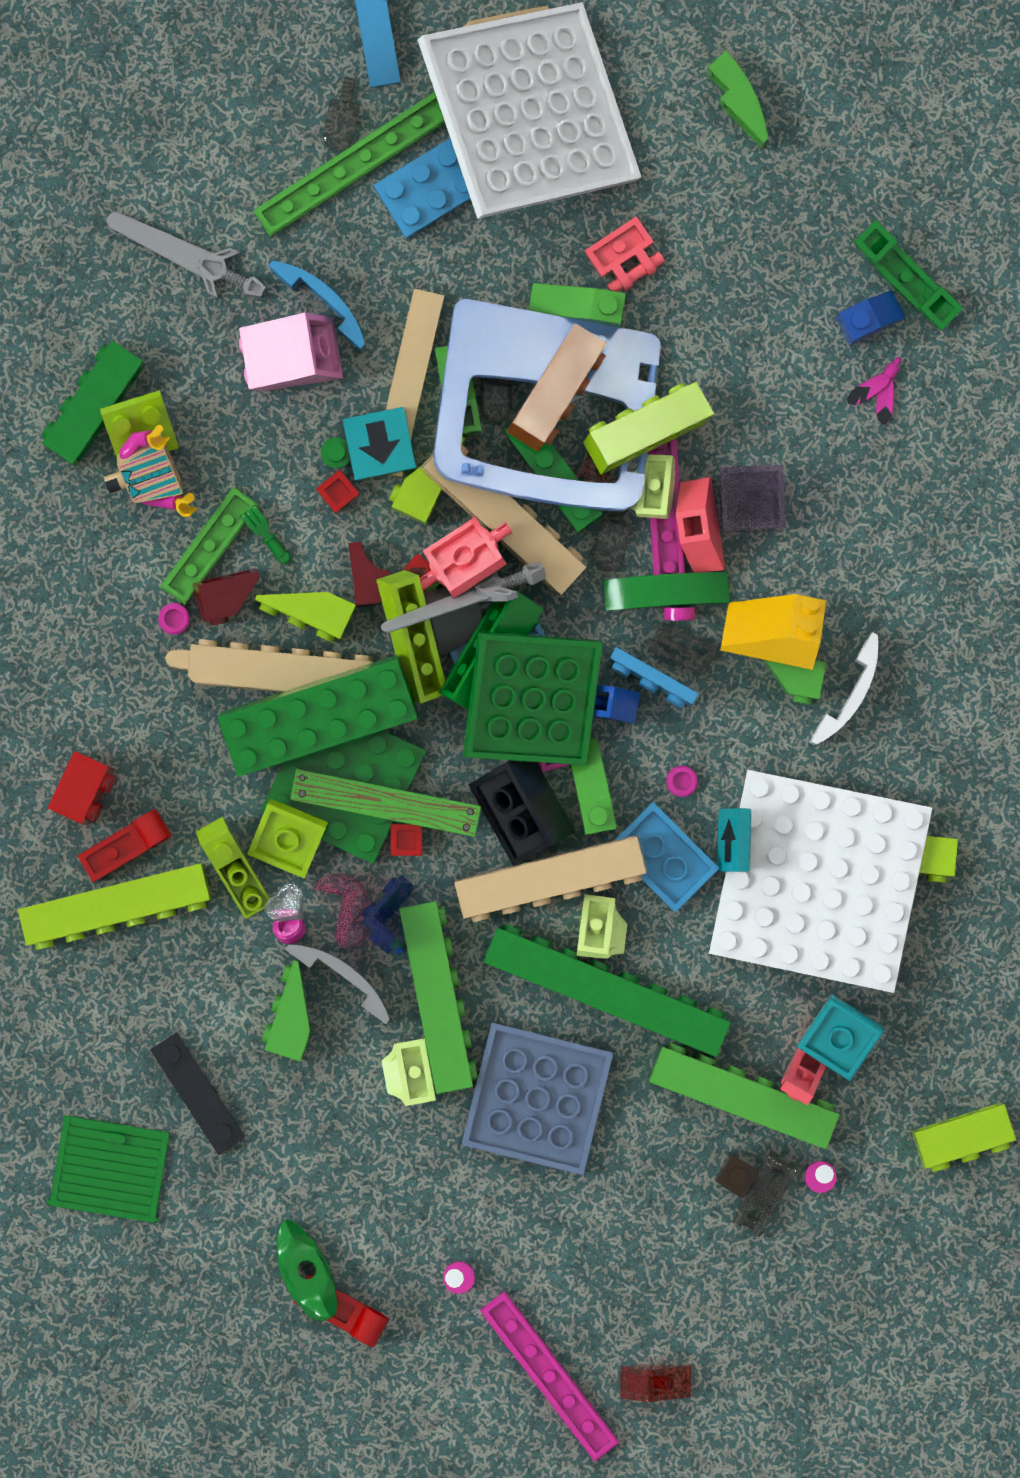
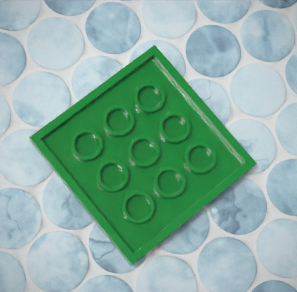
[463,631,603,765]
[260,730,427,864]

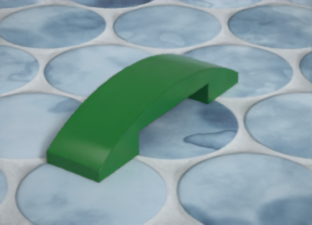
[853,220,963,331]
[603,572,730,611]

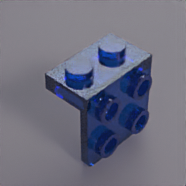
[361,875,415,956]

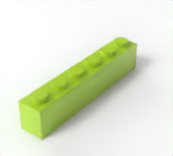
[17,863,212,950]

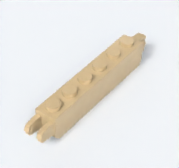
[164,639,373,692]

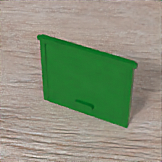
[46,1115,170,1223]

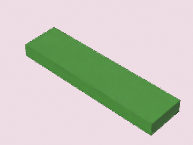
[160,487,259,606]

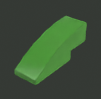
[706,50,768,148]

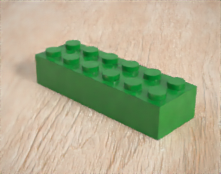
[217,654,419,777]

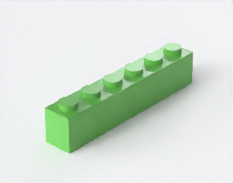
[399,901,478,1094]
[648,1042,840,1149]

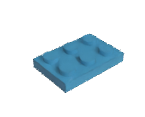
[373,138,471,239]
[608,647,699,709]
[614,802,719,913]

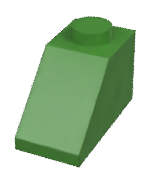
[762,659,826,705]

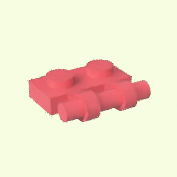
[584,216,665,292]

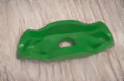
[276,1220,338,1321]

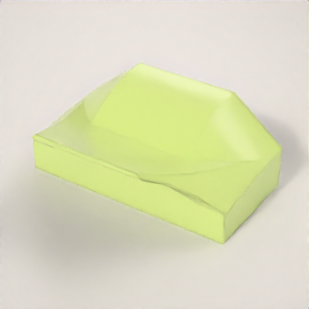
[630,455,675,519]
[576,894,627,959]
[382,1038,436,1106]

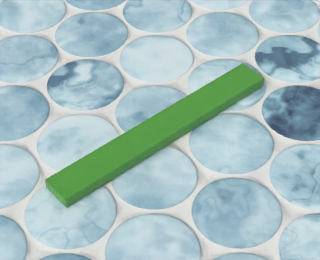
[253,92,446,238]

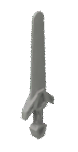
[107,212,266,299]
[381,562,546,632]

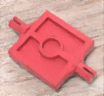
[420,517,512,599]

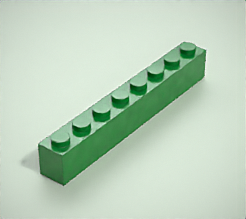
[483,924,731,1057]

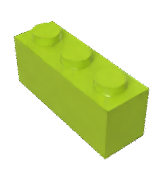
[912,1103,1016,1172]

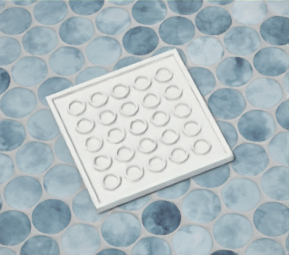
[418,2,642,219]
[709,770,933,993]

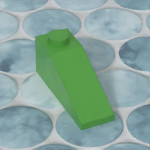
[529,283,626,328]
[571,738,617,835]

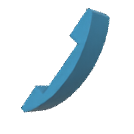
[355,0,401,88]
[268,261,366,353]

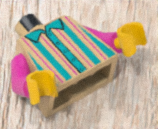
[104,425,197,517]

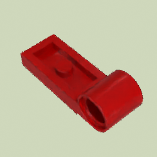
[77,809,172,883]
[293,1274,390,1348]

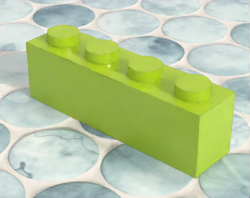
[583,382,714,475]
[376,570,445,704]

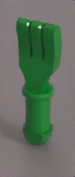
[240,505,291,565]

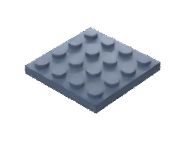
[461,1022,613,1175]

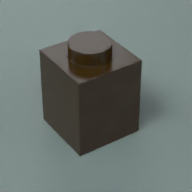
[714,1153,759,1199]

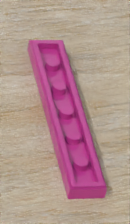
[648,439,685,575]
[480,1291,620,1462]

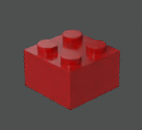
[48,751,117,825]

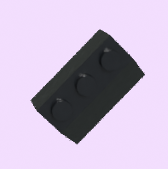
[468,760,575,866]

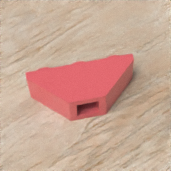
[676,477,726,573]

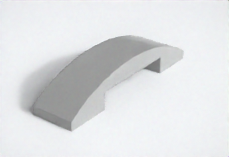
[285,944,391,1024]

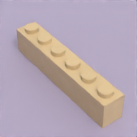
[419,444,586,595]
[454,835,648,922]

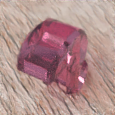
[313,873,369,948]

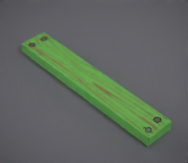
[290,769,481,837]

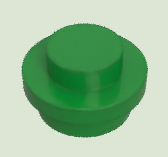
[321,437,351,469]

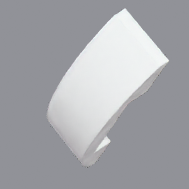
[809,632,878,746]

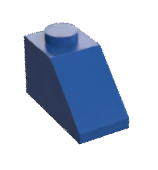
[836,290,906,346]
[593,685,640,724]

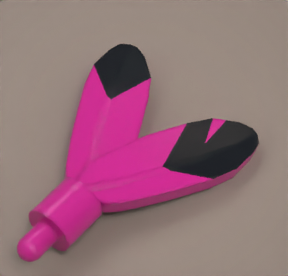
[847,357,901,424]

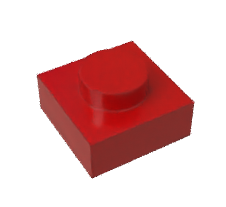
[316,469,360,514]
[391,824,422,856]

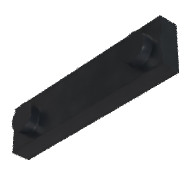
[150,1032,245,1155]

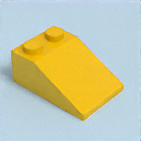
[720,594,826,670]

